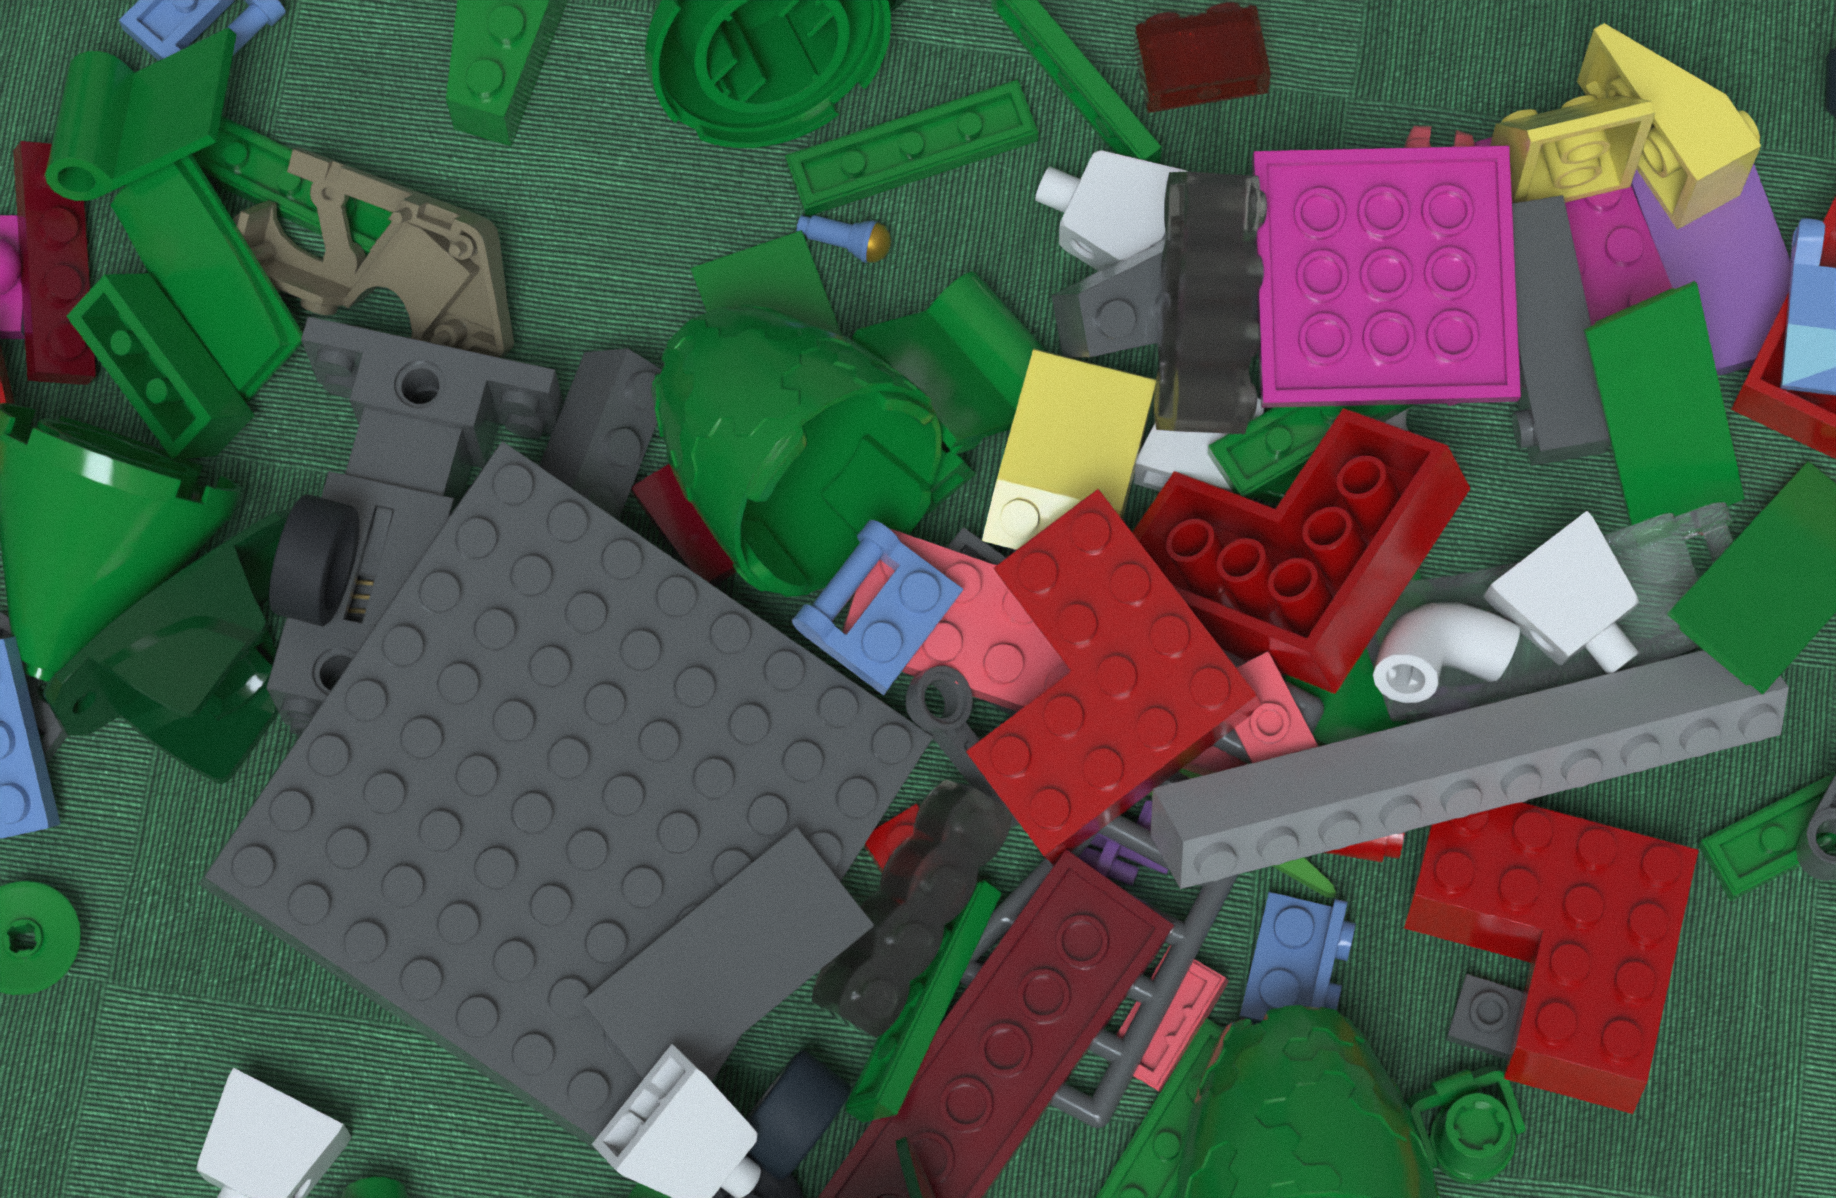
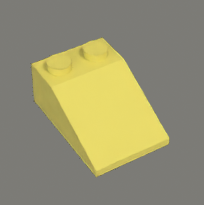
[1577,23,1761,230]
[1490,95,1656,204]
[982,349,1158,550]

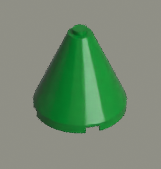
[645,0,891,148]
[0,403,243,682]

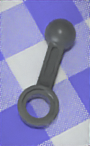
[906,666,1020,828]

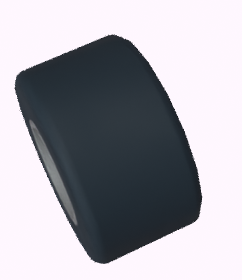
[745,1050,852,1180]

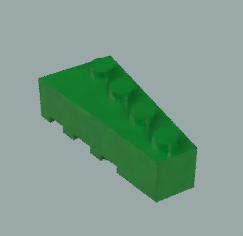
[446,0,568,147]

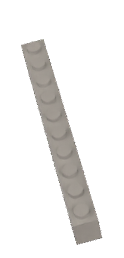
[1151,650,1789,889]

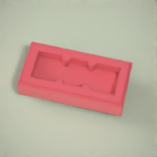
[1234,652,1319,763]
[1107,945,1229,1092]

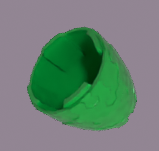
[651,304,942,597]
[1176,1005,1440,1198]

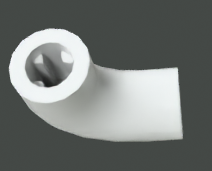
[1373,602,1520,703]

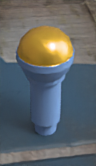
[797,215,891,263]

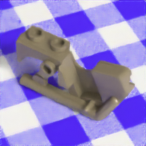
[233,147,514,359]

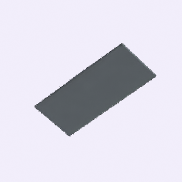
[581,827,874,1079]

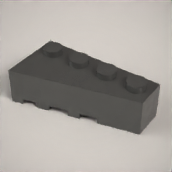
[1051,194,1258,358]

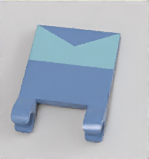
[1780,218,1836,395]

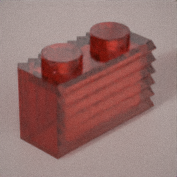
[1134,2,1271,113]

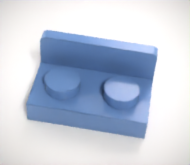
[1239,892,1356,1025]

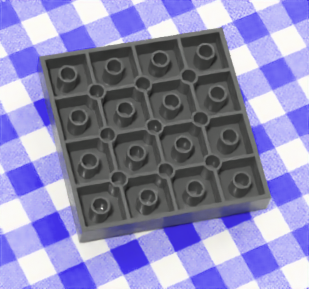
[198,441,933,1151]

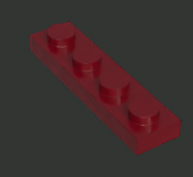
[13,141,96,385]

